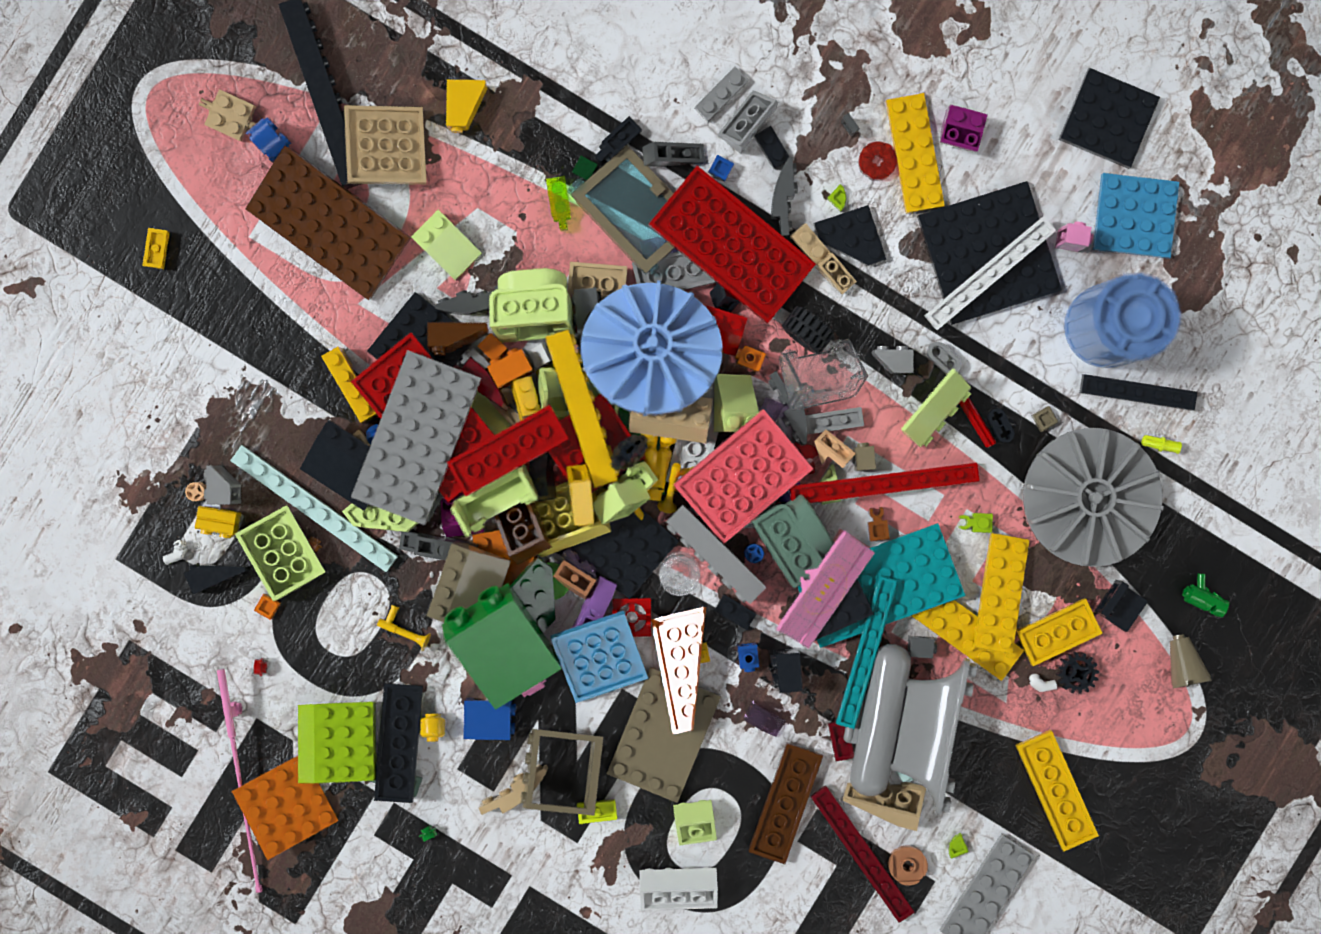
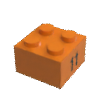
[487,348,535,389]

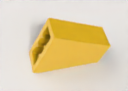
[446,80,488,133]
[567,464,594,526]

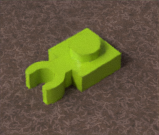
[958,513,993,533]

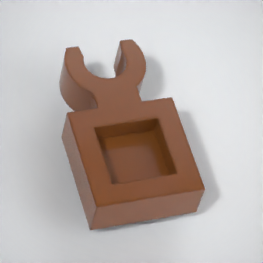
[867,507,890,541]

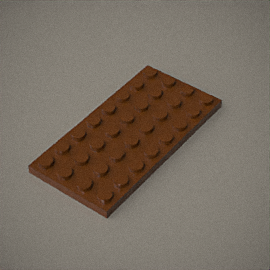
[245,146,411,300]

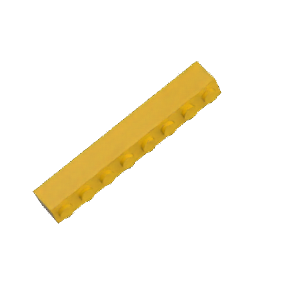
[545,330,619,488]

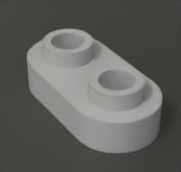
[927,342,961,374]

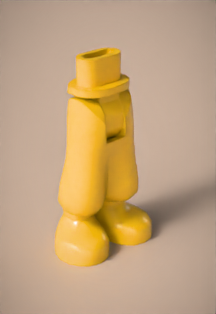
[641,434,677,501]

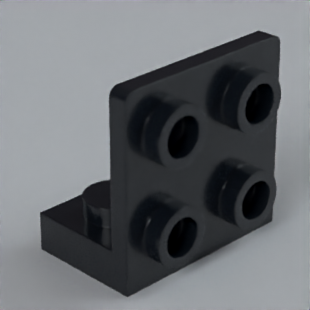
[1094,580,1148,632]

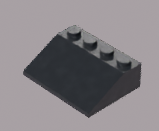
[300,420,370,511]

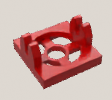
[612,598,651,637]

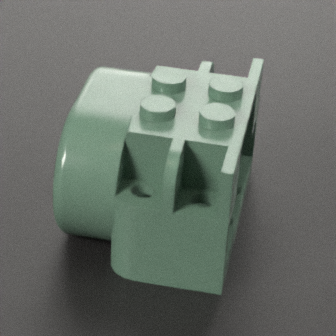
[751,495,835,588]

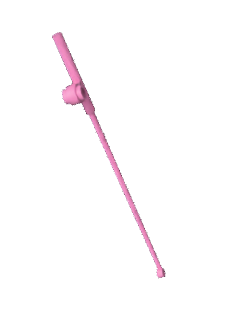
[217,669,263,893]

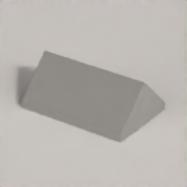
[718,90,778,154]

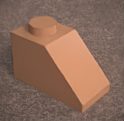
[553,560,596,600]

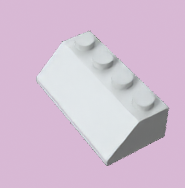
[640,867,718,911]

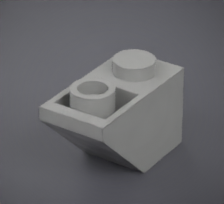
[872,346,913,374]

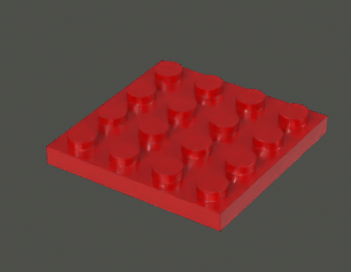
[548,394,645,494]

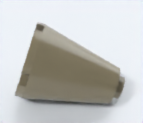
[1170,634,1211,689]

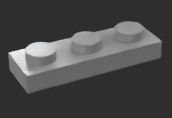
[695,67,749,122]
[806,407,864,435]

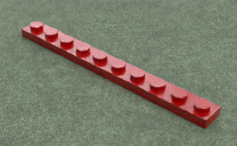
[789,463,980,503]

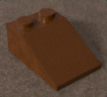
[428,323,489,356]

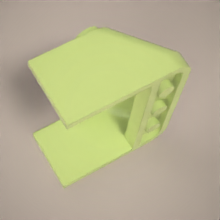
[451,465,538,537]

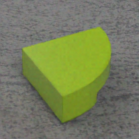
[827,184,846,212]
[948,833,969,859]

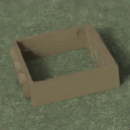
[520,729,603,816]

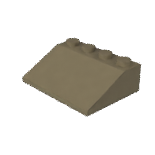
[427,540,511,622]

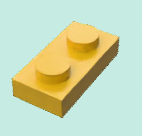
[142,228,170,269]

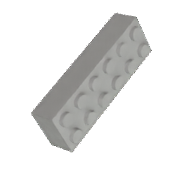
[666,505,766,604]

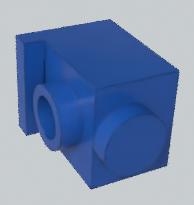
[737,642,759,672]

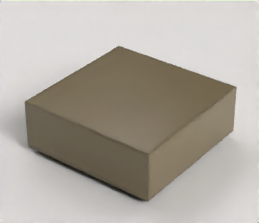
[1031,406,1058,432]

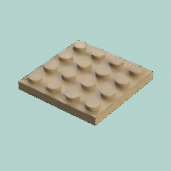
[344,105,426,185]

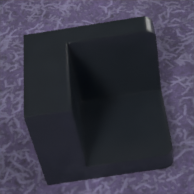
[710,283,740,313]

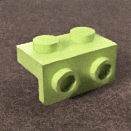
[617,461,658,491]

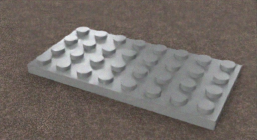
[351,351,482,525]

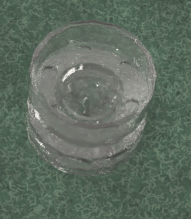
[659,551,700,596]

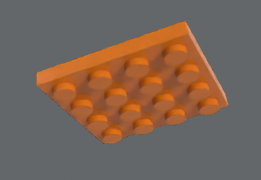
[232,755,338,860]

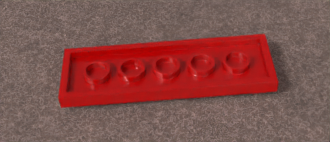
[447,405,569,497]

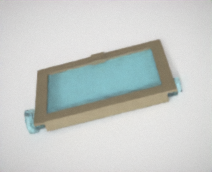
[567,145,675,275]

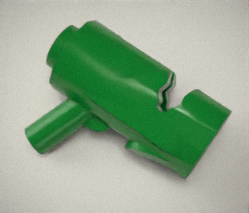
[1183,573,1229,618]

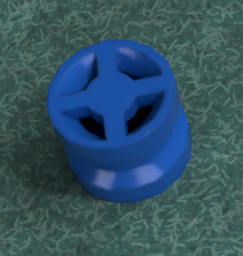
[744,543,764,563]

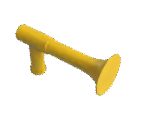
[657,463,694,513]
[377,605,431,652]

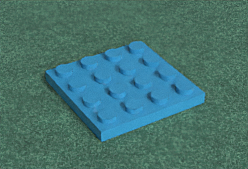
[1092,173,1179,259]
[550,611,648,703]

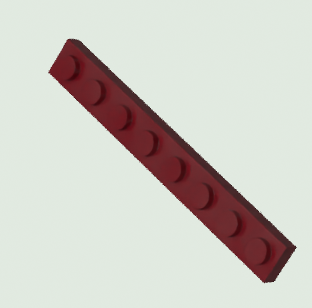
[810,785,914,923]

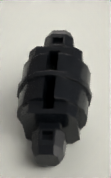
[610,435,648,470]

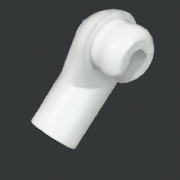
[163,540,187,565]
[1029,674,1057,692]

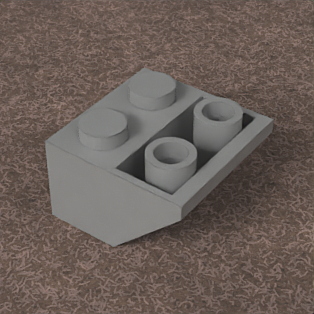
[204,465,241,505]

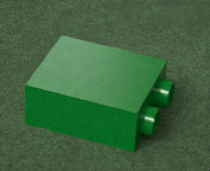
[442,583,562,710]

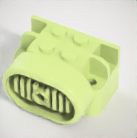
[489,268,576,343]

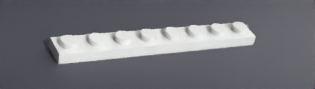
[924,216,1056,330]

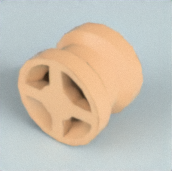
[185,482,207,501]

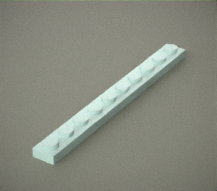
[230,445,398,572]

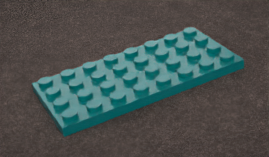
[797,523,966,648]

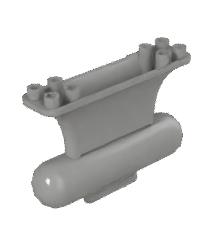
[844,644,977,815]

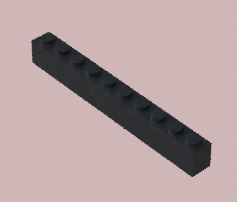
[278,0,361,189]

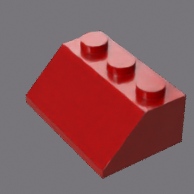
[703,304,748,357]

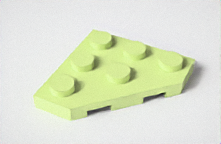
[342,504,419,532]

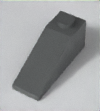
[642,142,705,167]

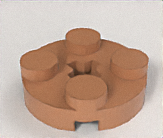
[888,845,928,885]

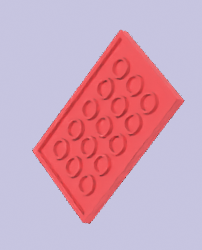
[673,409,813,544]

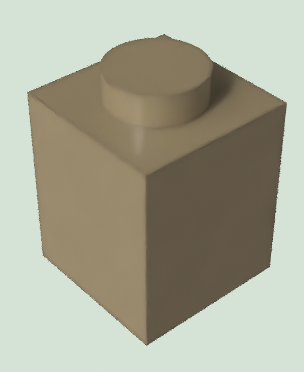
[852,443,876,471]

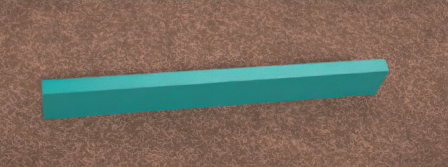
[836,575,898,730]

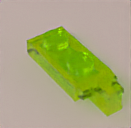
[546,176,571,232]

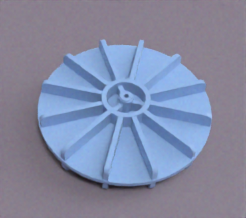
[581,280,722,416]

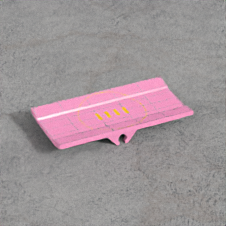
[777,530,875,649]

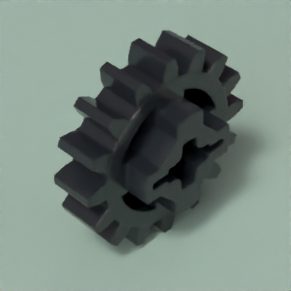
[1056,652,1100,694]

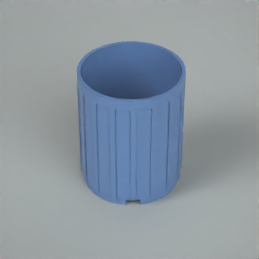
[1064,273,1180,368]

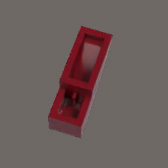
[461,357,509,411]

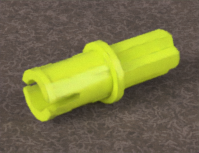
[1141,435,1182,454]

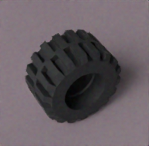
[782,306,834,354]

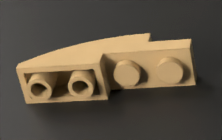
[790,223,857,294]
[479,764,548,815]

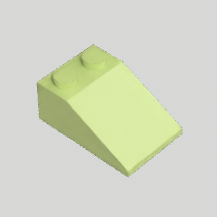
[411,210,482,281]
[714,374,759,432]

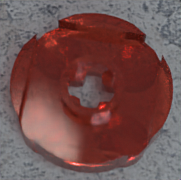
[858,141,897,181]

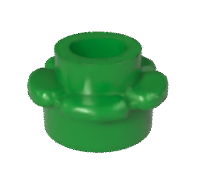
[419,825,438,841]

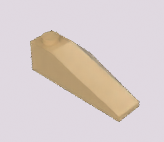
[843,782,926,831]

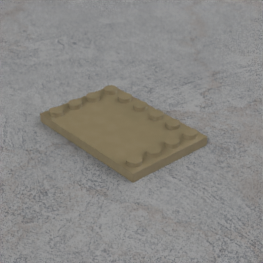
[607,667,721,803]

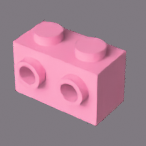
[1055,222,1093,252]

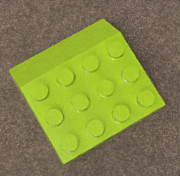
[298,702,377,783]

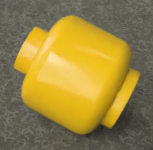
[420,714,445,742]

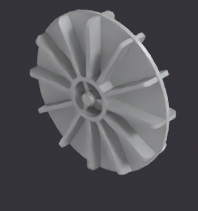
[1023,428,1164,567]

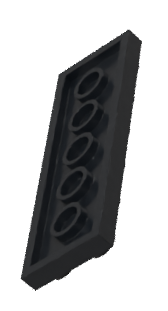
[374,683,423,803]

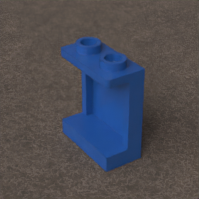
[463,698,516,740]

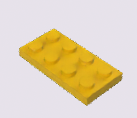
[1016,598,1103,666]

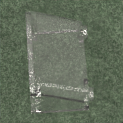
[779,339,868,410]

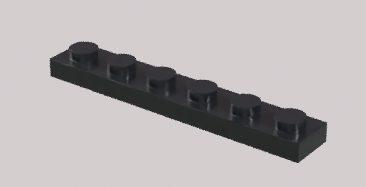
[1079,374,1198,411]

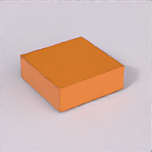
[254,593,281,620]

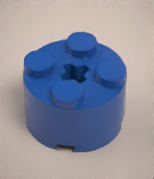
[246,117,291,163]

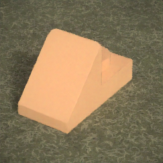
[815,429,856,468]

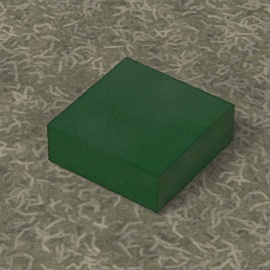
[572,156,598,181]

